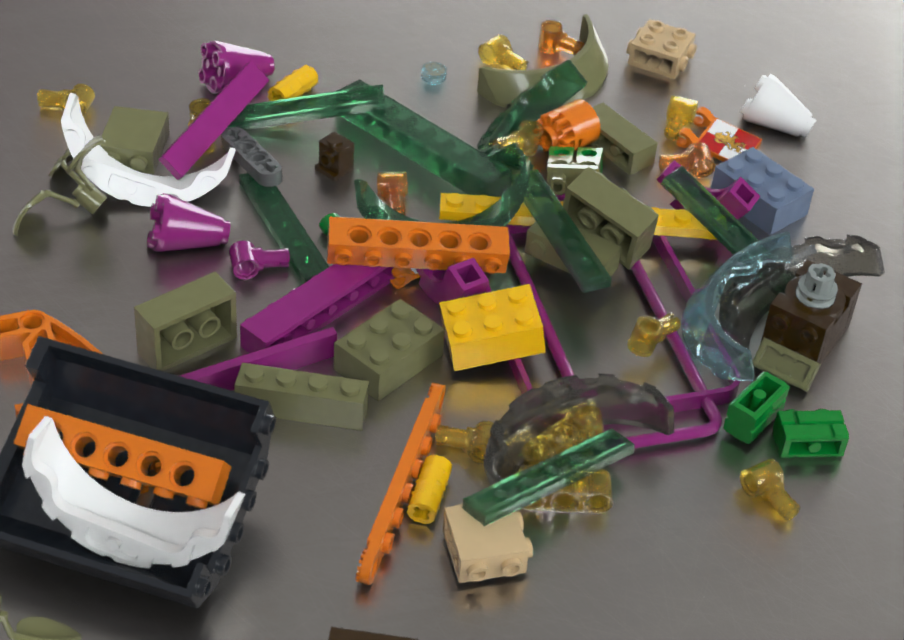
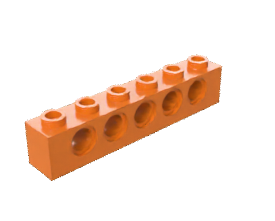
[327,216,510,273]
[13,404,231,509]

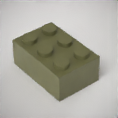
[561,166,659,269]
[134,271,237,371]
[334,299,445,402]

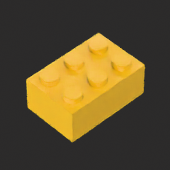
[439,284,546,371]

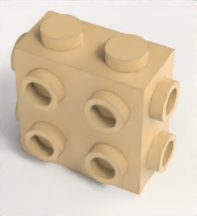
[626,19,697,80]
[442,498,533,583]

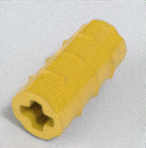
[268,65,318,109]
[407,454,452,524]

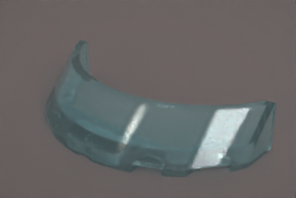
[681,232,793,382]

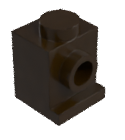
[315,131,355,182]

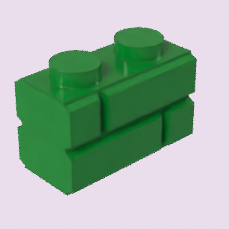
[723,371,790,444]
[772,409,849,458]

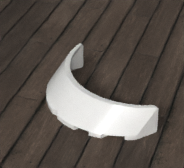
[61,93,236,207]
[22,416,245,568]

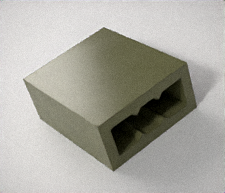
[100,106,170,174]

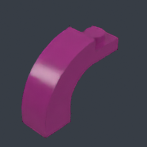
[656,160,761,224]
[415,258,489,305]

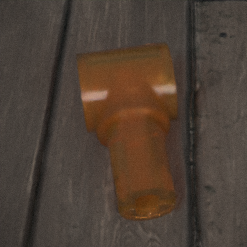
[538,20,585,55]
[659,142,715,178]
[377,171,408,220]

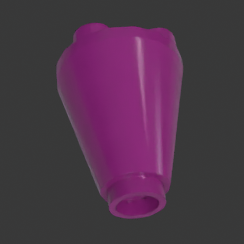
[198,40,275,94]
[147,193,230,252]

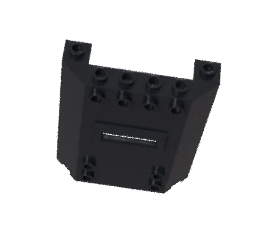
[0,336,276,609]

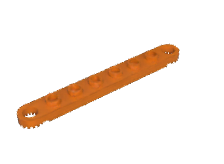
[356,382,446,585]

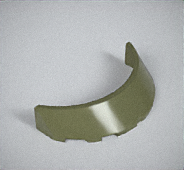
[477,14,609,111]

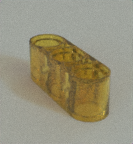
[522,405,605,484]
[515,465,613,513]

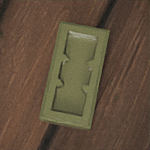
[750,337,821,392]

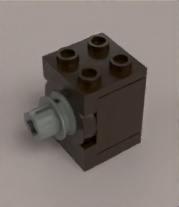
[760,259,862,364]

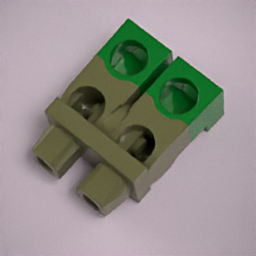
[547,146,603,195]

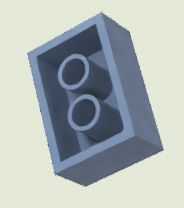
[711,147,814,235]

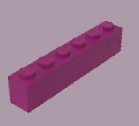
[240,264,396,353]

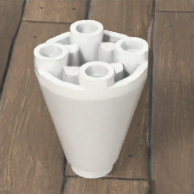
[740,74,816,138]

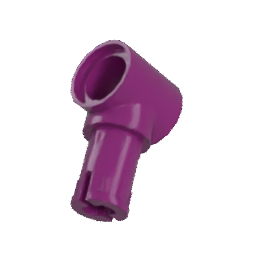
[229,240,290,280]

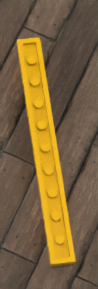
[439,193,726,240]

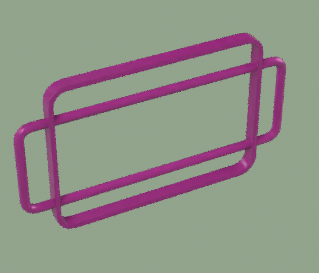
[470,191,741,452]

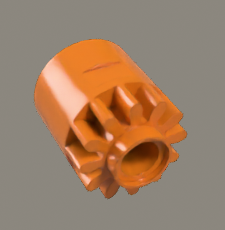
[535,99,601,156]

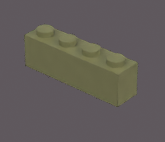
[235,362,369,431]

